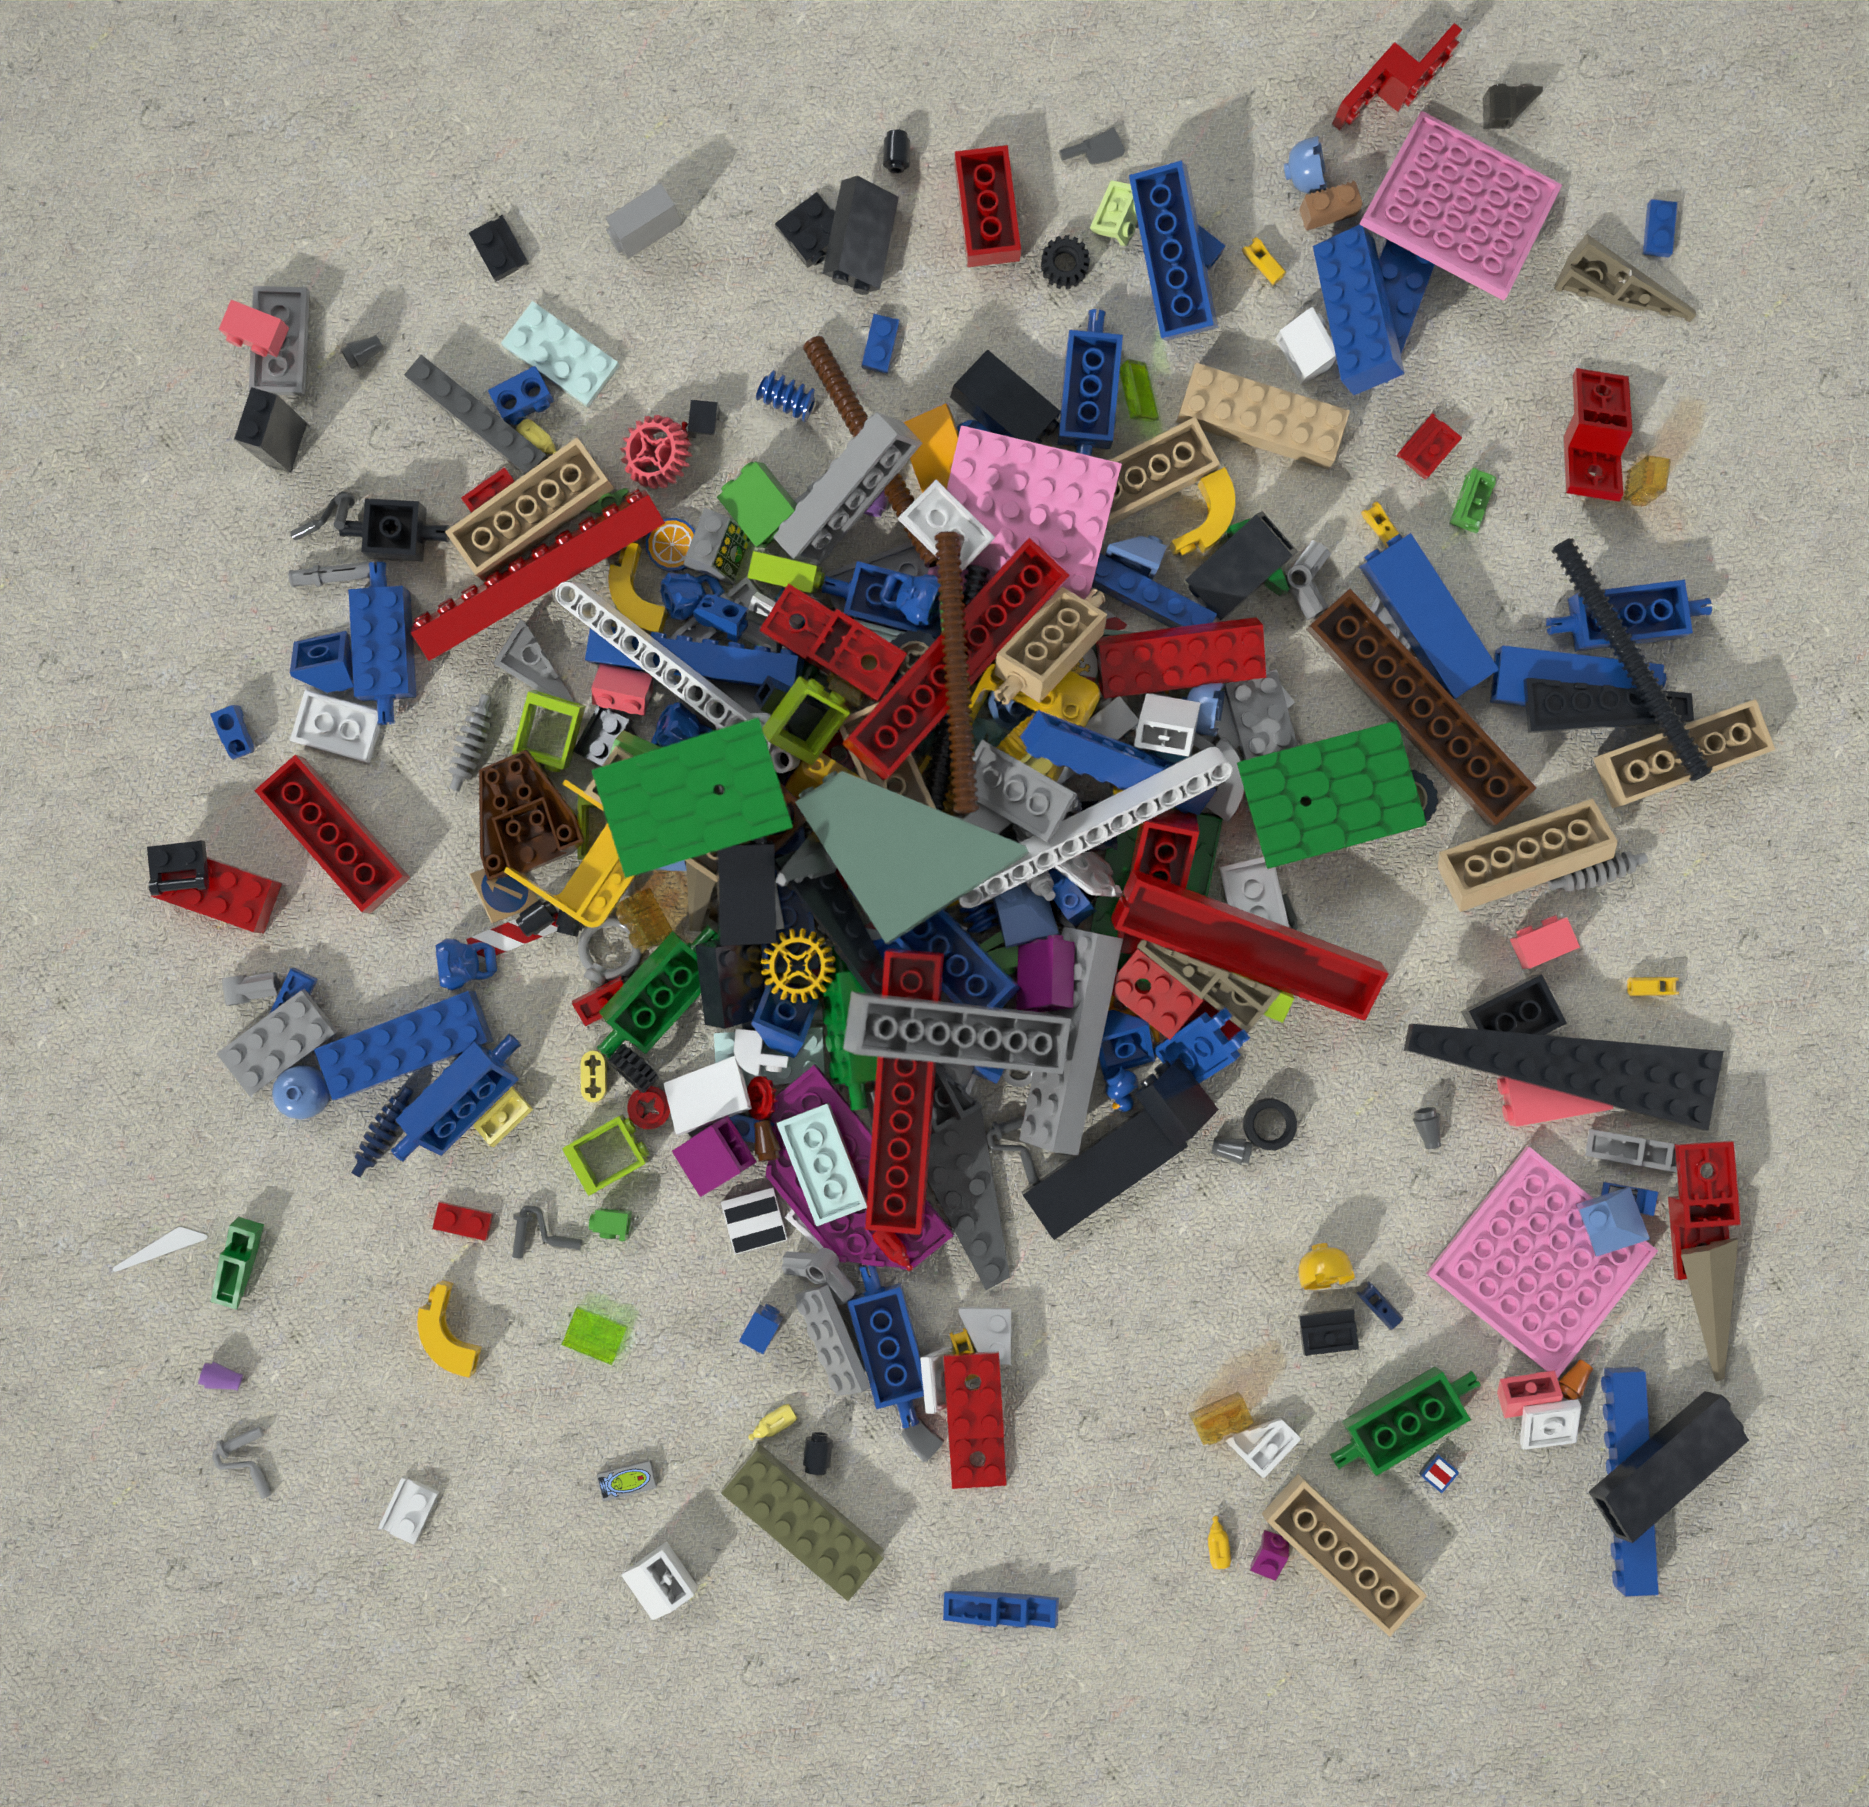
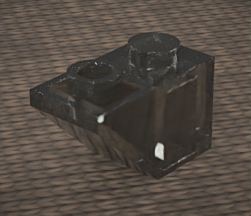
[1483,83,1543,129]

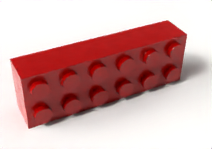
[1095,617,1266,699]
[254,754,411,914]

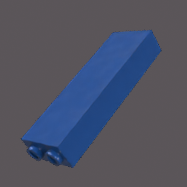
[1359,533,1499,699]
[1490,645,1667,707]

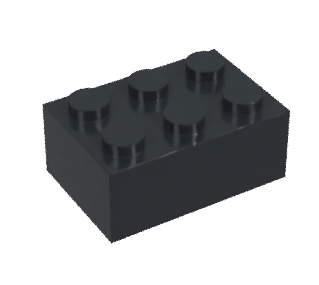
[695,939,765,1029]
[1461,974,1567,1035]

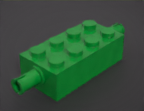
[597,925,718,1058]
[819,946,878,1110]
[1330,1366,1481,1476]

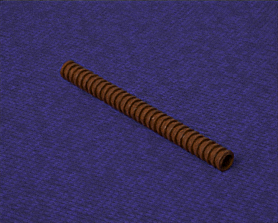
[803,336,939,568]
[934,531,979,813]

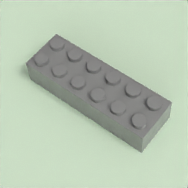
[773,412,922,565]

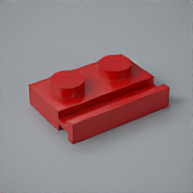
[1396,413,1463,480]

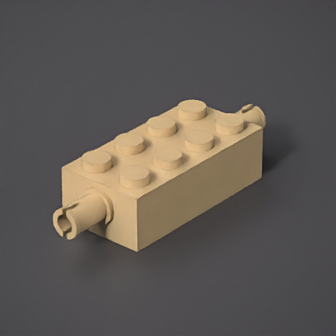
[994,587,1107,705]

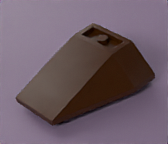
[479,750,585,880]

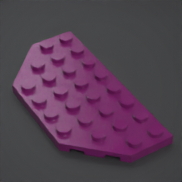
[766,1064,954,1270]

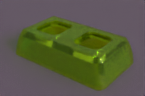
[1119,359,1159,422]

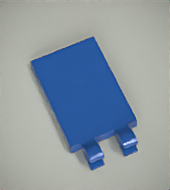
[1153,1007,1250,1084]

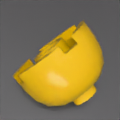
[1298,1243,1355,1290]

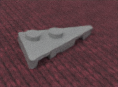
[493,619,575,702]

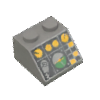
[683,508,751,586]

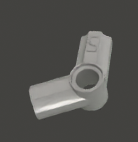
[1285,540,1331,620]
[782,1248,856,1306]

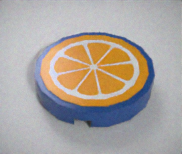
[646,518,695,572]

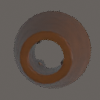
[754,1120,781,1162]

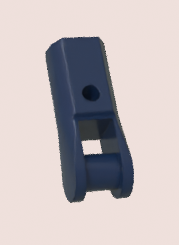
[1356,1281,1403,1330]

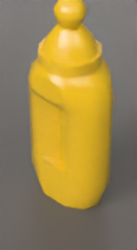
[1207,1516,1231,1569]

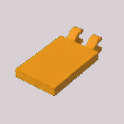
[903,403,959,493]

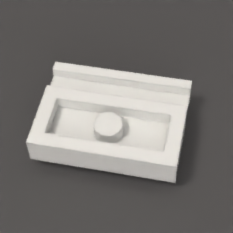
[378,1475,440,1545]

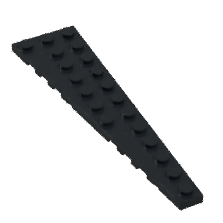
[1403,1024,1724,1131]

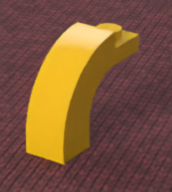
[1169,467,1235,556]
[608,543,668,635]
[417,1280,482,1378]

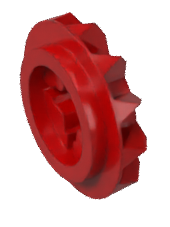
[747,1076,777,1120]
[627,1086,670,1129]

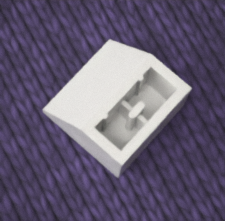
[1275,307,1336,385]
[1134,693,1201,757]
[621,1541,698,1620]

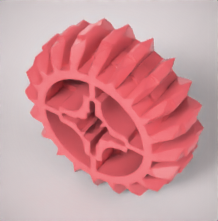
[620,415,692,489]

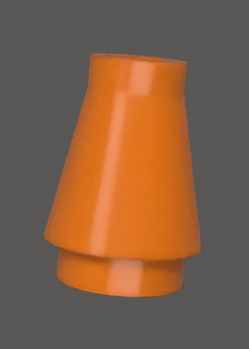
[1558,1360,1593,1400]

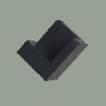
[688,400,720,439]

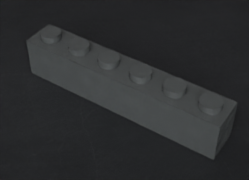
[404,355,548,475]

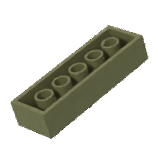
[721,1444,885,1601]

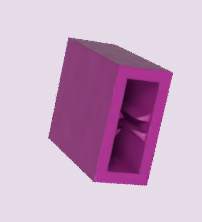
[1016,935,1075,1013]
[672,1115,757,1197]

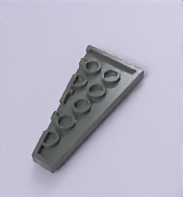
[927,1108,1010,1290]

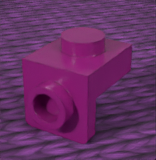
[1250,1530,1289,1581]

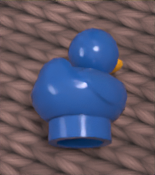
[1104,1066,1138,1112]

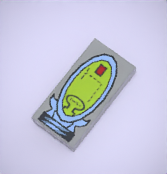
[597,1459,657,1502]

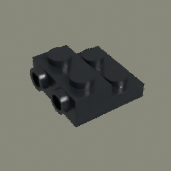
[775,192,835,269]

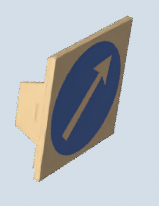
[469,869,537,923]

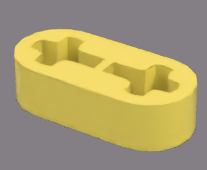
[580,1050,607,1102]

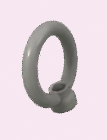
[578,915,643,986]

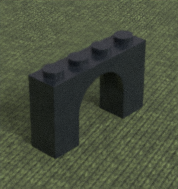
[754,676,827,785]

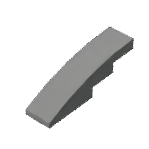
[668,576,765,643]
[1585,1129,1677,1172]

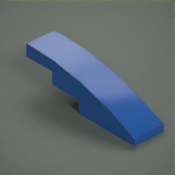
[943,1591,1059,1628]

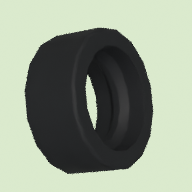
[1243,1098,1297,1151]

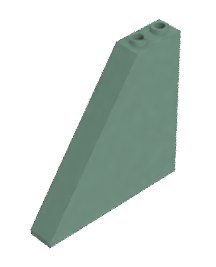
[795,771,1029,944]

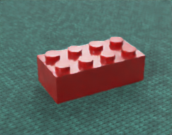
[954,145,1021,268]
[151,857,282,934]

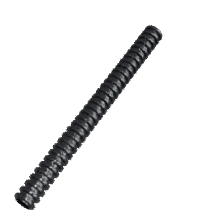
[1551,538,1713,781]
[926,565,990,812]

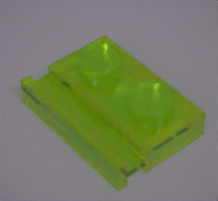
[561,1306,628,1365]

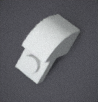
[734,1029,790,1076]

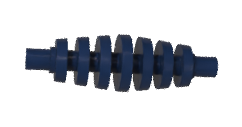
[351,1086,414,1178]

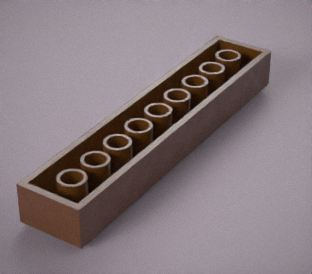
[1306,589,1537,826]

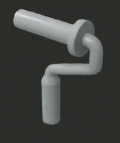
[212,1426,272,1499]

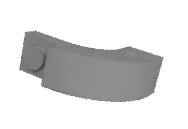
[1193,732,1245,822]

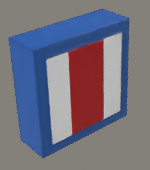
[1419,1453,1459,1493]

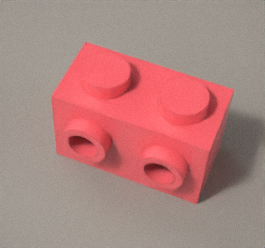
[219,300,289,357]
[592,663,653,716]
[1510,915,1580,969]
[1497,1371,1563,1418]

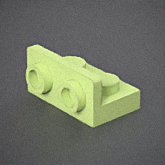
[1090,180,1138,246]

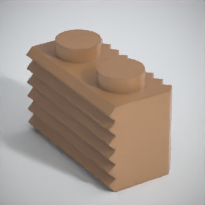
[1299,180,1363,231]

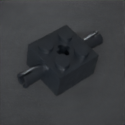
[339,498,450,562]

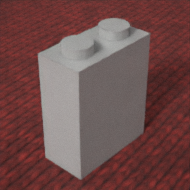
[606,183,681,259]

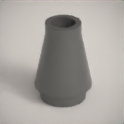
[341,335,384,369]
[1413,1107,1442,1149]
[1211,1138,1253,1165]

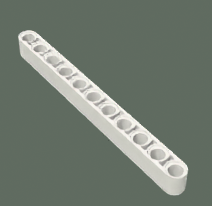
[555,582,800,773]
[958,747,1232,908]

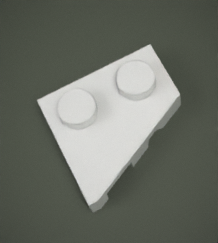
[959,1307,1011,1365]
[1224,1418,1301,1479]

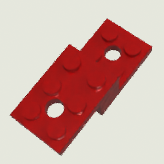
[1332,23,1462,131]
[1563,368,1633,502]
[759,583,907,701]
[1111,948,1242,1040]
[1668,1141,1741,1280]
[944,1351,1007,1489]

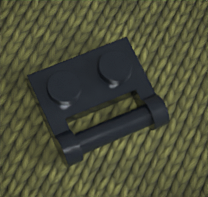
[147,840,209,896]

